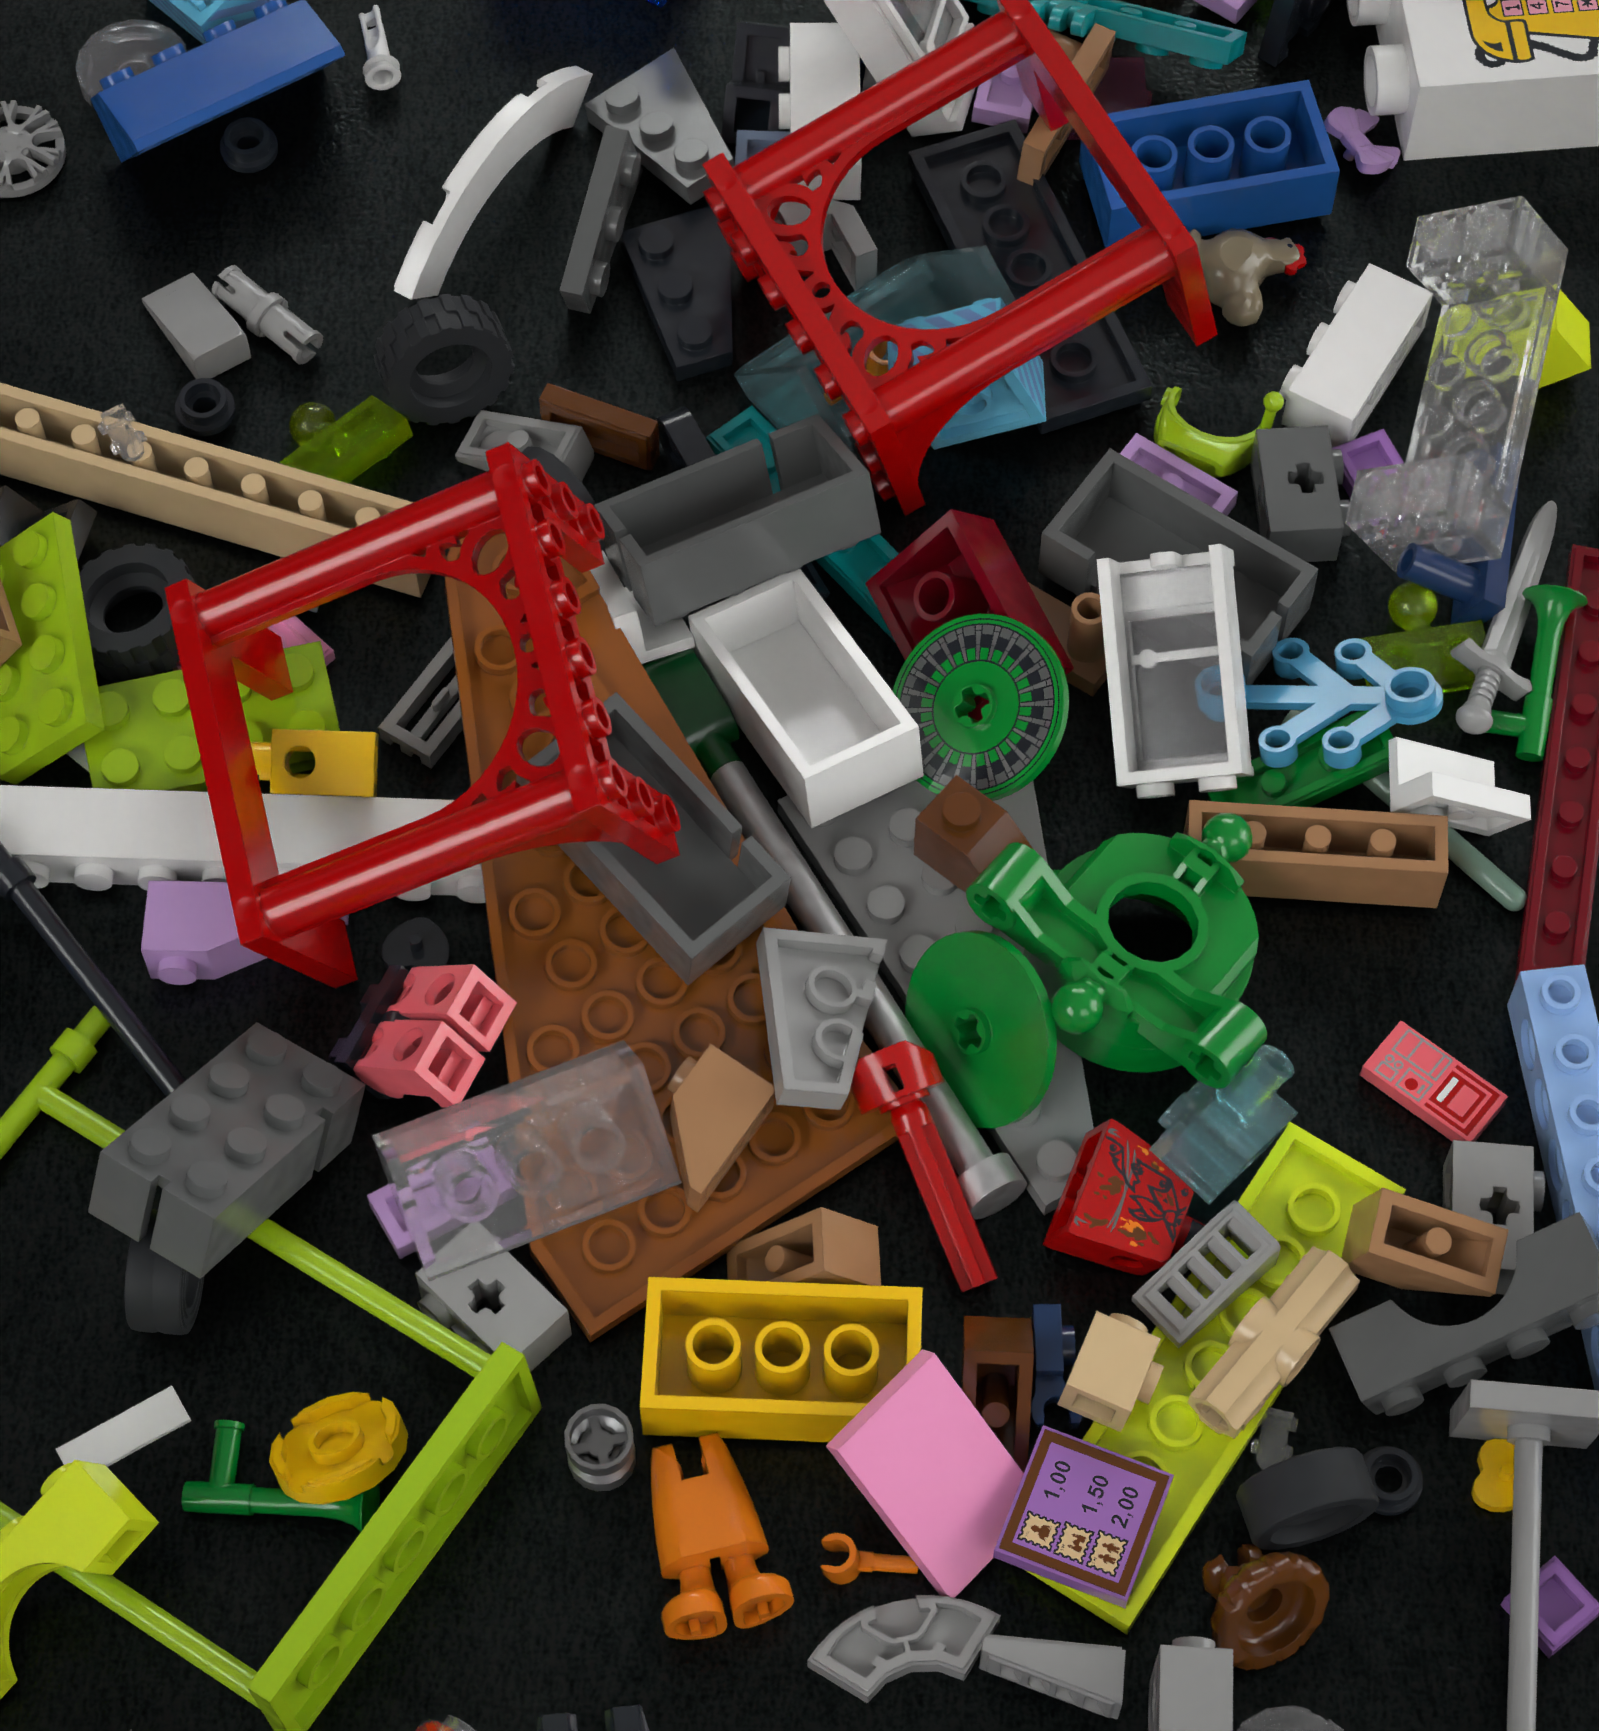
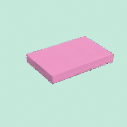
[826,1349,1024,1598]

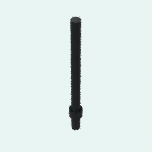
[0,841,186,1097]

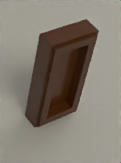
[539,383,660,471]

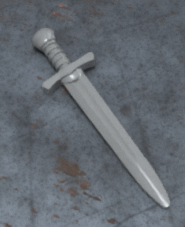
[1450,500,1557,735]

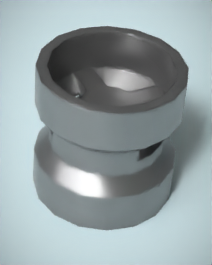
[564,1404,636,1491]

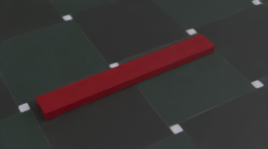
[1515,544,1599,983]

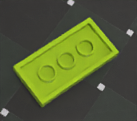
[0,512,105,785]
[84,641,340,792]

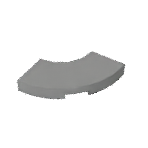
[807,1595,1001,1703]

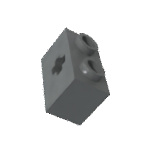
[1250,425,1352,562]

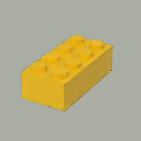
[640,1277,923,1442]

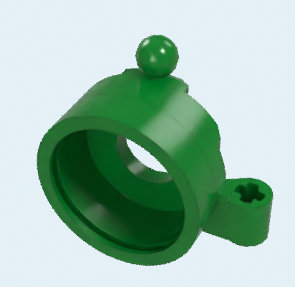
[966,813,1267,1089]

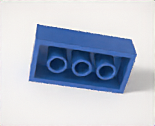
[1079,80,1340,248]

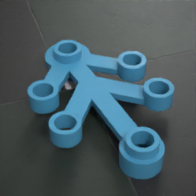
[1195,638,1443,769]

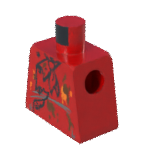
[1043,1118,1205,1275]

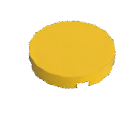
[269,1392,408,1505]

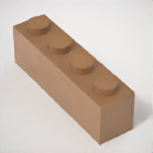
[1183,800,1448,908]

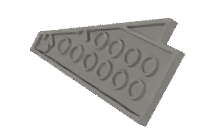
[777,780,1094,1215]

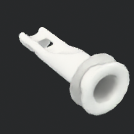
[359,5,401,90]

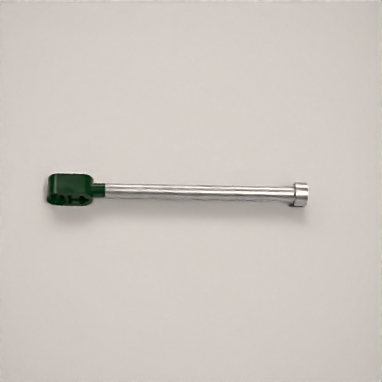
[642,648,1027,1219]

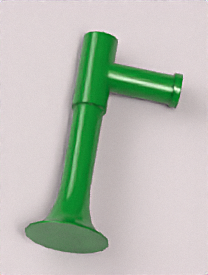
[1463,585,1588,762]
[182,1420,380,1532]

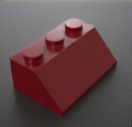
[865,509,1074,721]

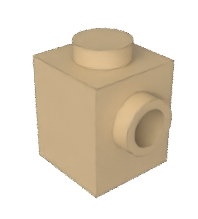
[1057,1311,1164,1432]

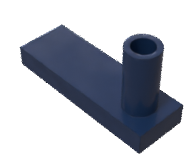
[1397,445,1522,633]

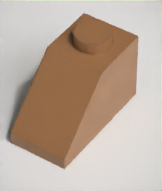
[668,1044,775,1213]
[1341,1188,1509,1297]
[727,1207,881,1286]

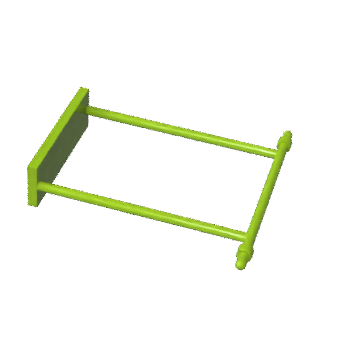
[0,1005,542,1731]

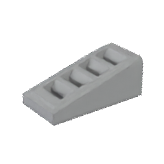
[1132,1200,1281,1349]
[979,1634,1126,1719]

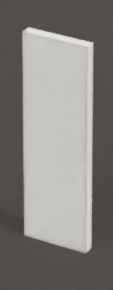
[56,1386,191,1467]

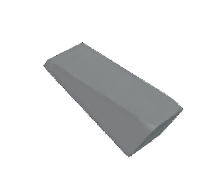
[142,272,251,379]
[455,410,594,482]

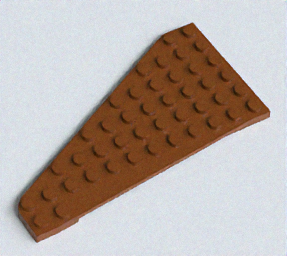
[445,533,899,1343]

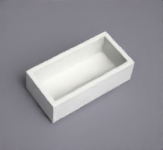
[688,568,924,828]

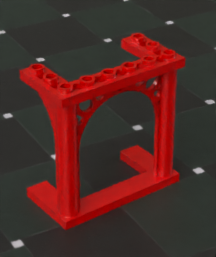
[702,0,1218,516]
[164,442,681,988]

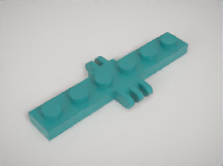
[966,0,1247,69]

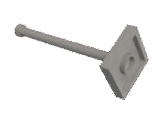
[1449,1379,1599,1731]

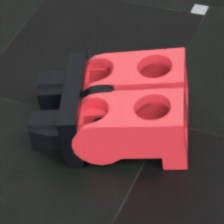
[329,964,517,1109]

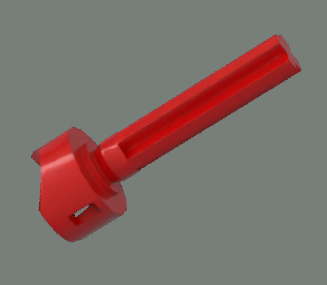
[850,1040,998,1293]

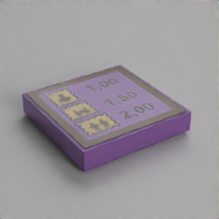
[993,1425,1174,1608]

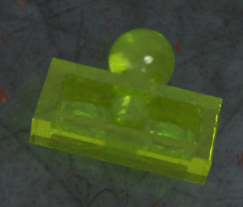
[279,395,414,483]
[1361,582,1486,693]

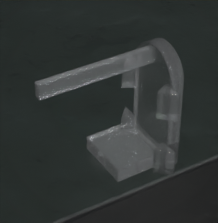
[97,403,148,461]
[1251,1408,1298,1470]

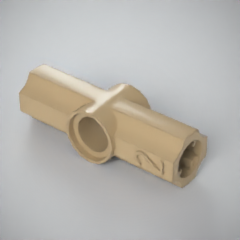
[1188,1246,1360,1439]

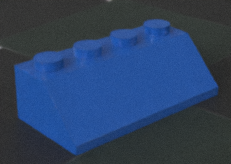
[90,0,345,163]

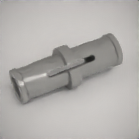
[212,265,323,365]

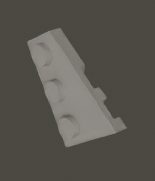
[756,927,888,1110]

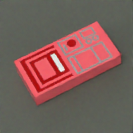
[1360,1020,1508,1142]

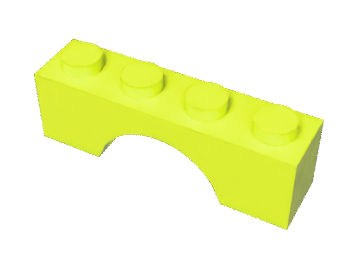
[0,1460,159,1700]

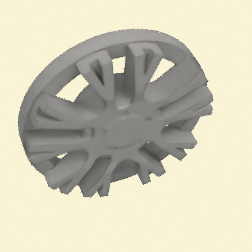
[0,100,66,198]

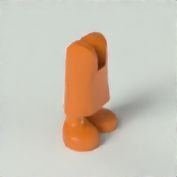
[651,1432,794,1640]

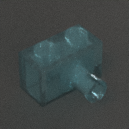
[1149,1045,1298,1205]

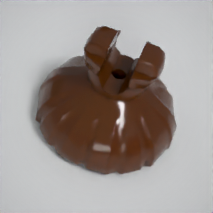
[1202,1544,1330,1670]

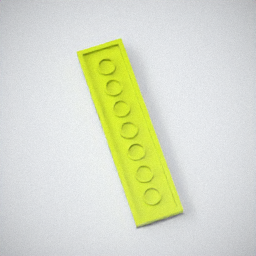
[1025,1122,1406,1634]

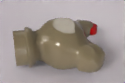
[1188,228,1306,326]

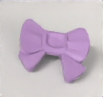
[1324,106,1401,175]

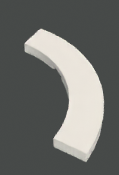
[394,66,593,300]

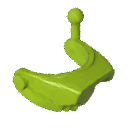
[1154,386,1284,478]

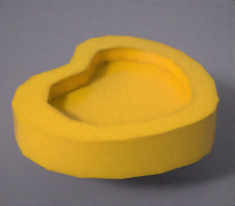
[1471,1438,1514,1512]

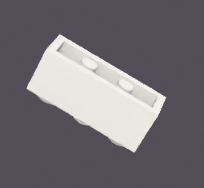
[778,23,862,200]
[1280,263,1433,448]

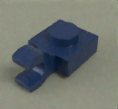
[1030,1304,1082,1430]

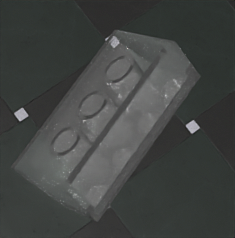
[372,1040,682,1281]

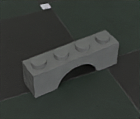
[1329,1212,1599,1416]

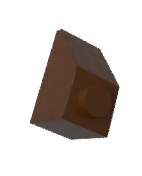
[914,775,1033,893]
[960,1316,1034,1473]

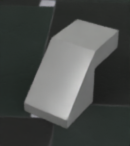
[774,199,878,292]

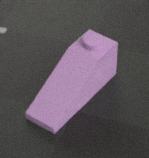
[141,881,349,985]

